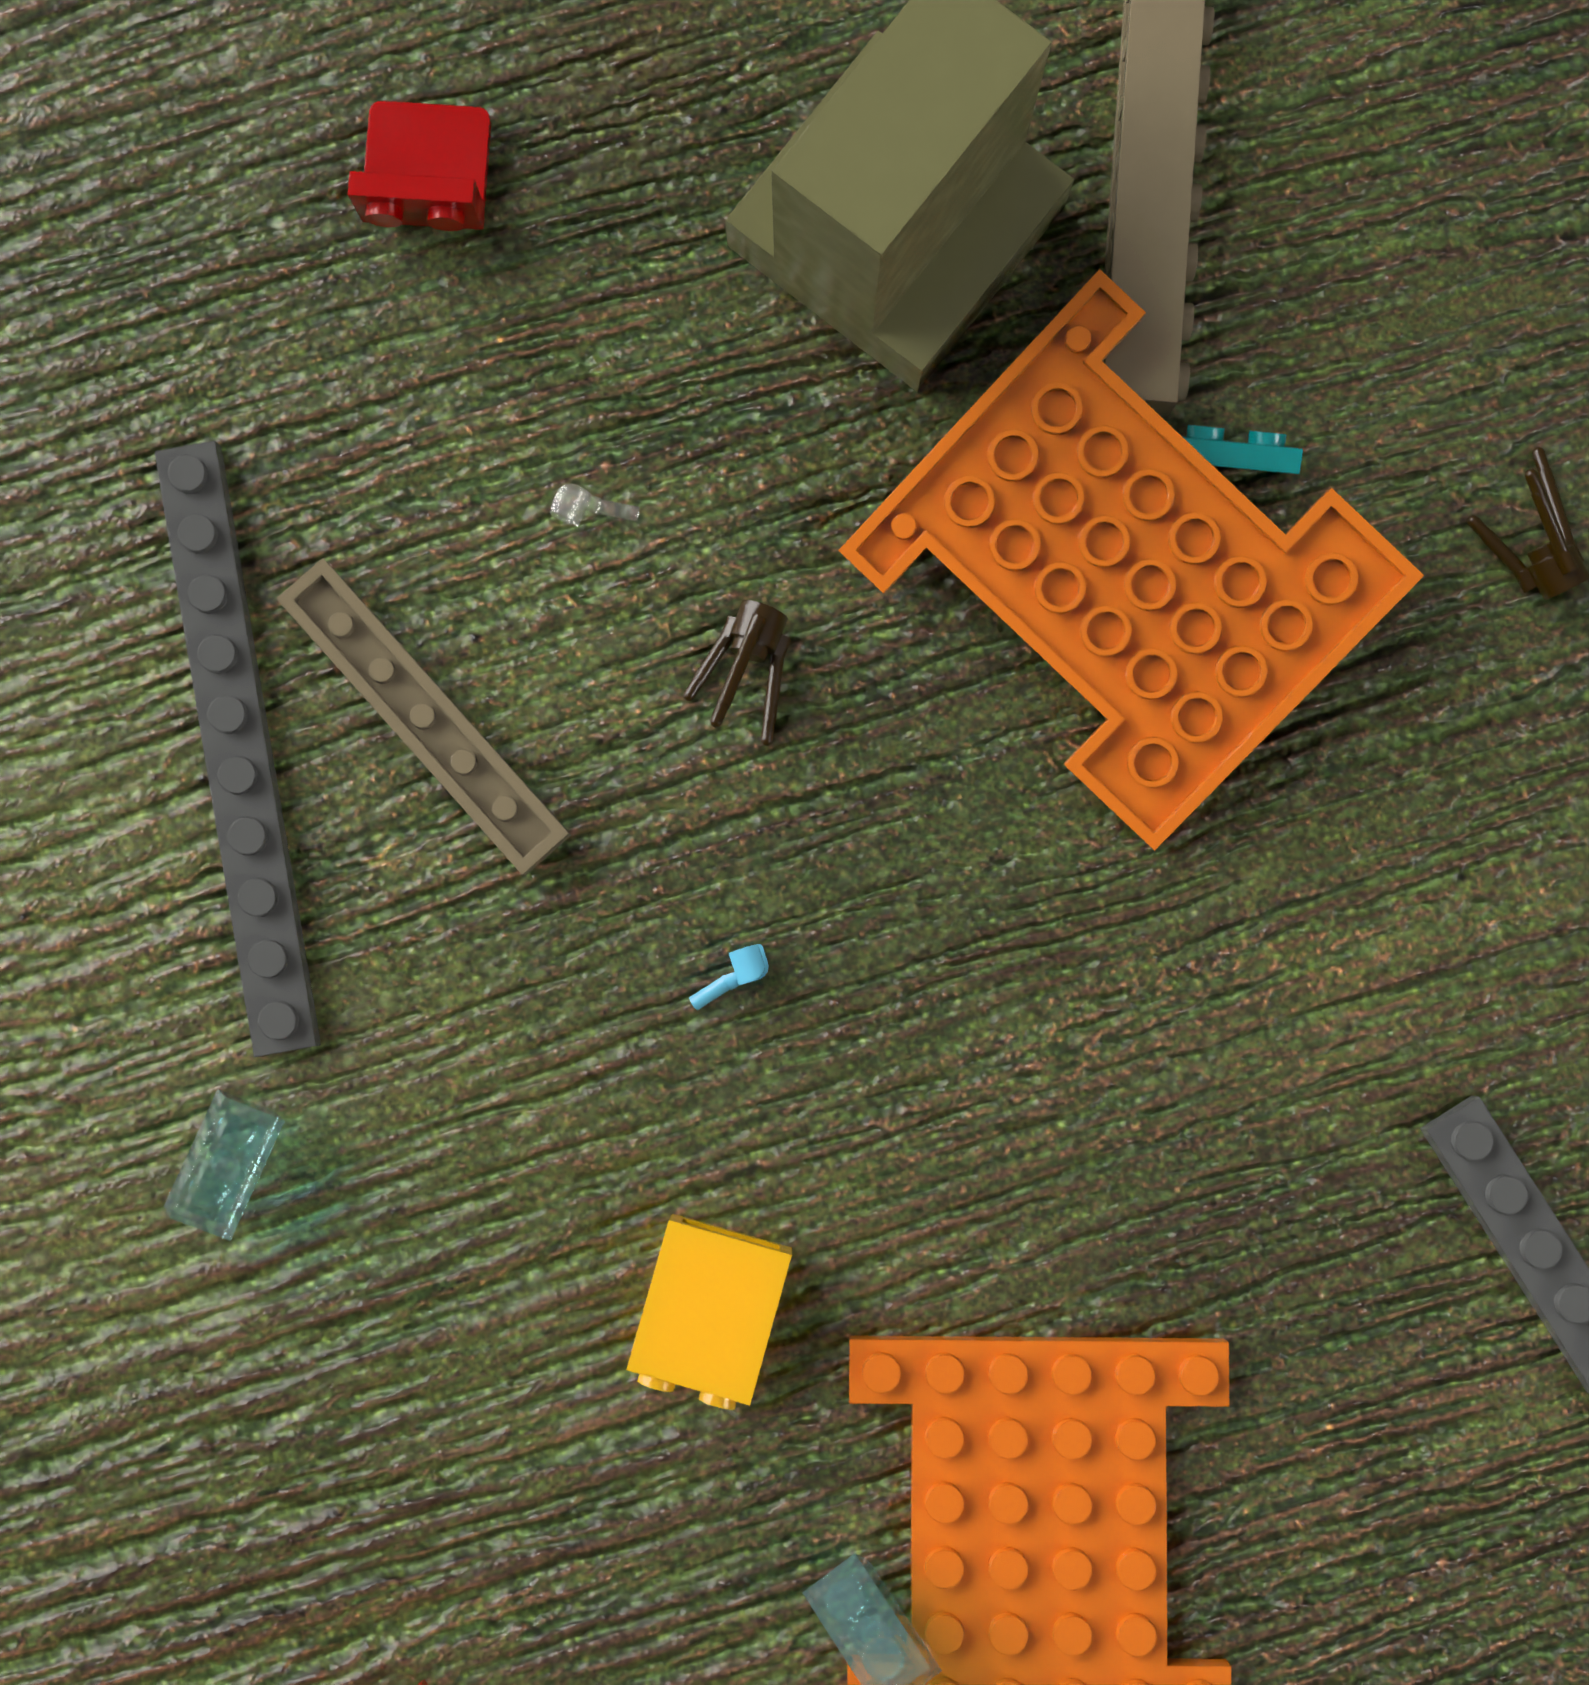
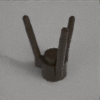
[1467,447,1589,600]
[683,600,791,746]

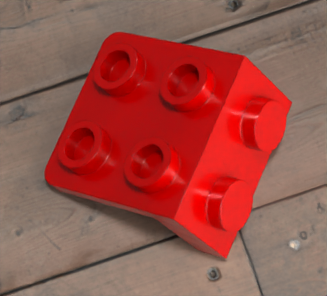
[348,101,492,231]

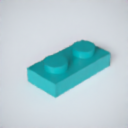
[1182,425,1303,474]

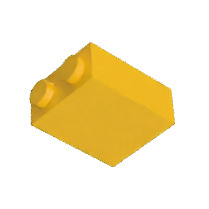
[626,1214,792,1410]

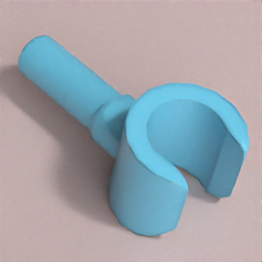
[689,944,769,1010]

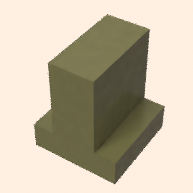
[725,0,1074,392]

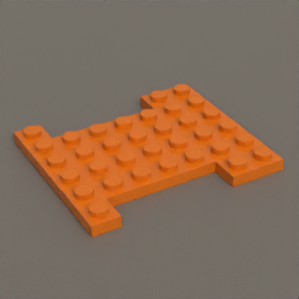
[838,269,1424,851]
[847,1336,1231,1685]

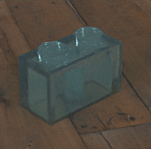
[164,1089,285,1241]
[803,1553,942,1685]

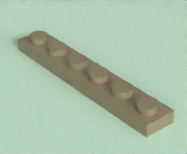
[276,558,571,876]

